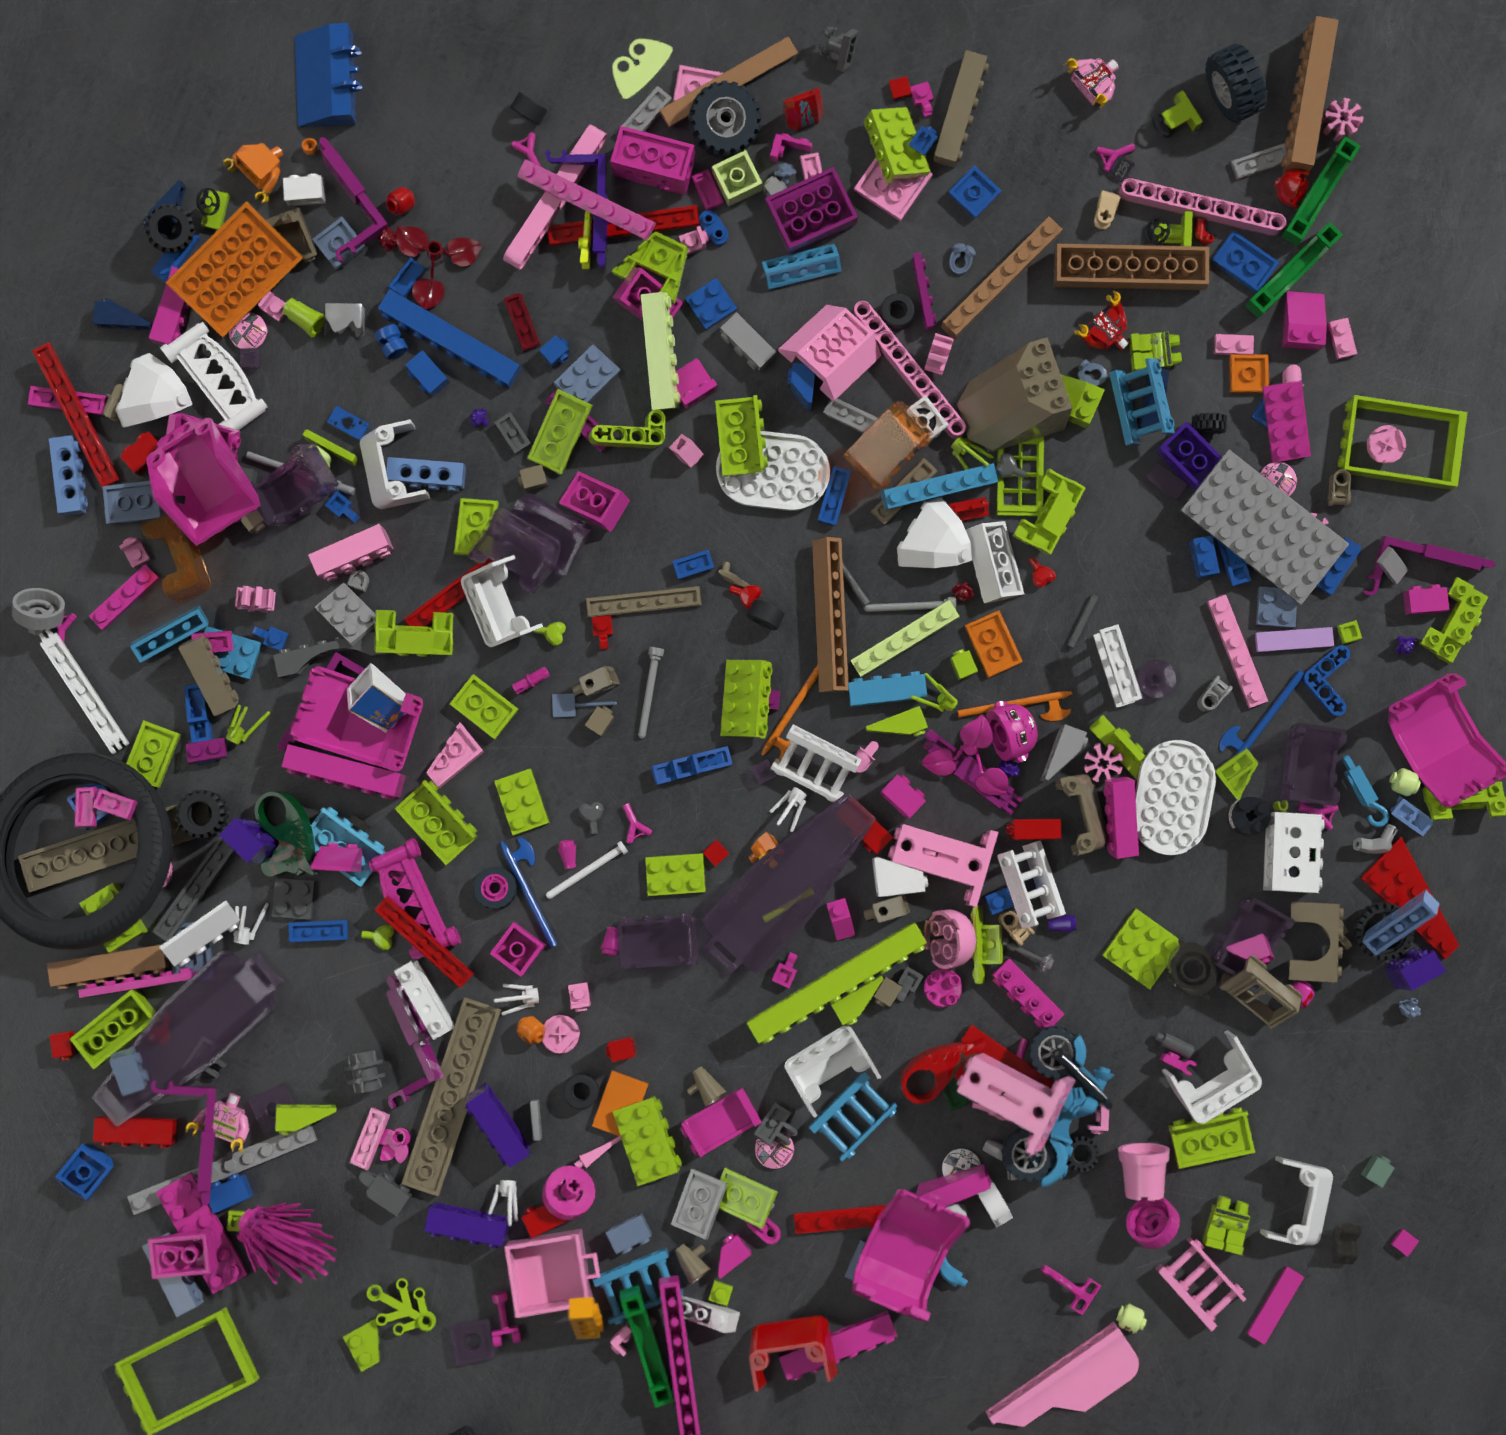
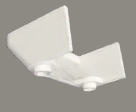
[360,419,430,509]
[461,555,543,647]
[785,1026,881,1118]
[1161,1030,1262,1123]
[1260,1156,1333,1246]

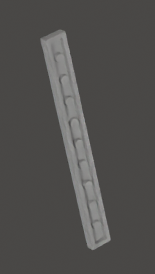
[127,1124,317,1215]

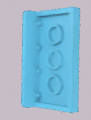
[311,807,386,887]

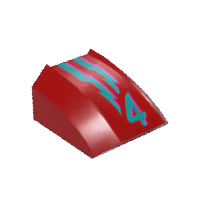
[783,87,823,131]

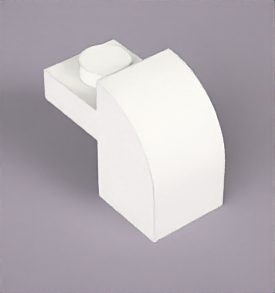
[977,1180,1013,1228]

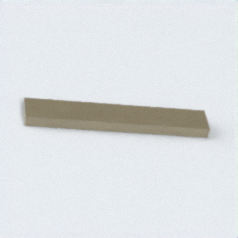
[586,586,702,618]

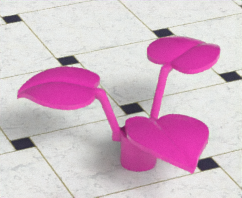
[922,715,1008,795]

